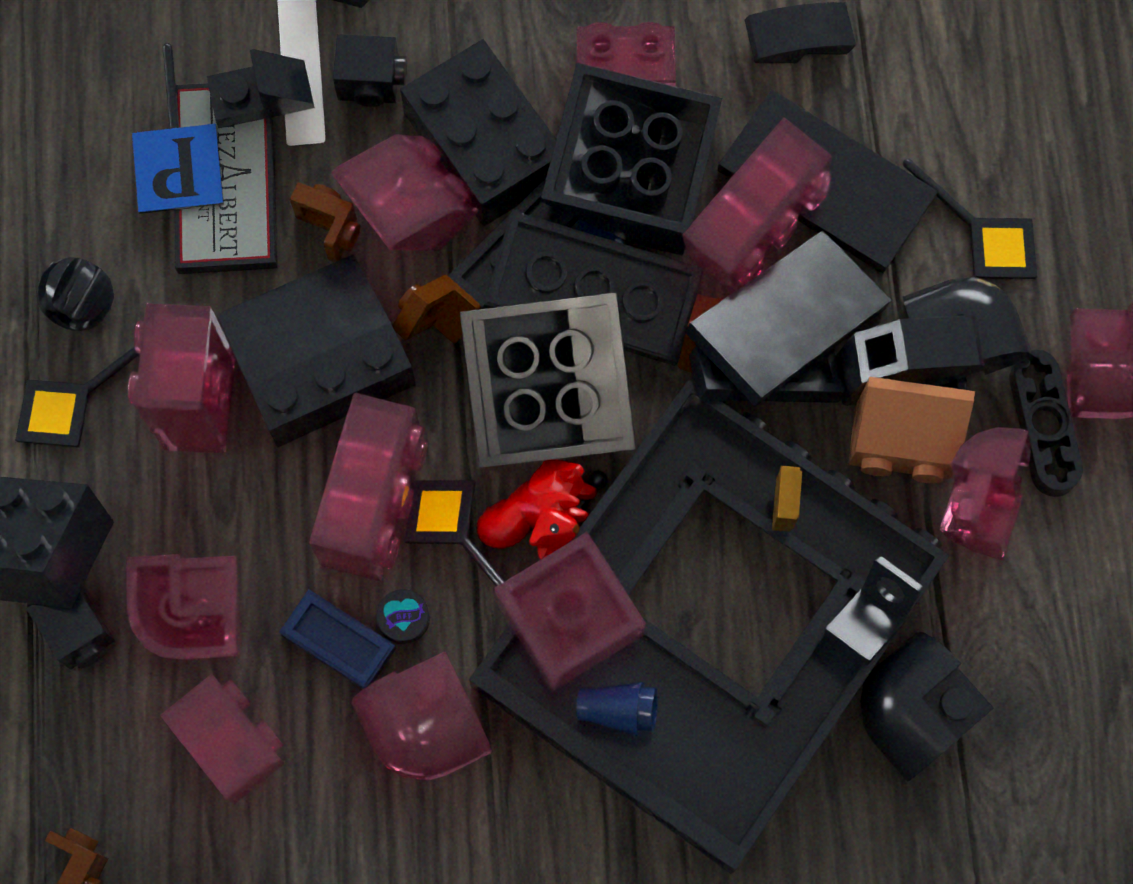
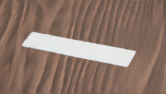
[277,0,325,146]

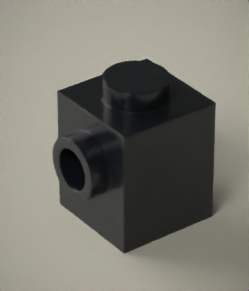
[333,34,407,107]

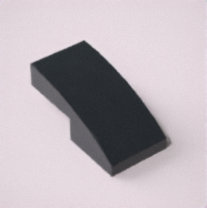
[744,2,856,63]

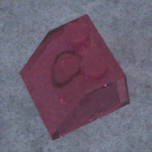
[331,134,479,251]

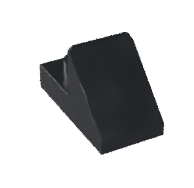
[206,49,315,128]

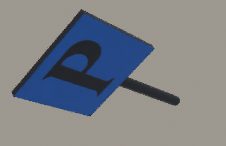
[132,43,224,214]

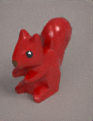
[476,459,597,561]

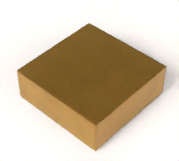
[772,466,802,532]

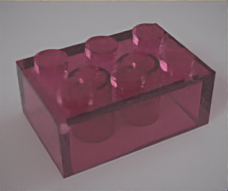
[683,118,832,293]
[128,303,235,453]
[309,393,428,581]

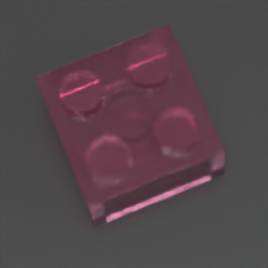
[494,532,646,692]

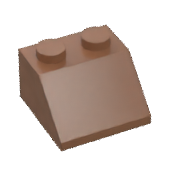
[848,377,975,483]

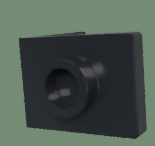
[824,556,923,665]

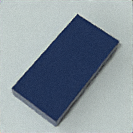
[279,589,397,692]

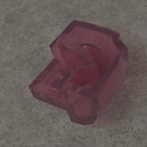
[1067,303,1133,419]
[940,427,1031,561]
[126,554,242,661]
[351,651,492,781]

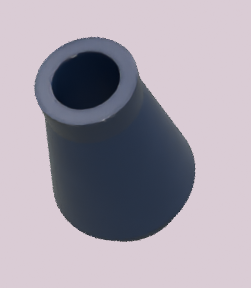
[577,682,658,737]

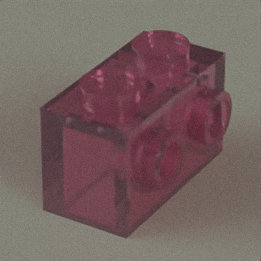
[576,22,676,86]
[160,674,285,805]

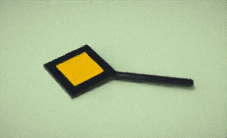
[903,159,1037,279]
[15,329,164,448]
[404,480,524,611]

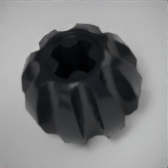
[36,257,114,331]

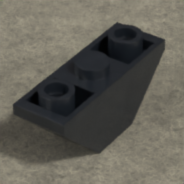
[836,315,984,406]

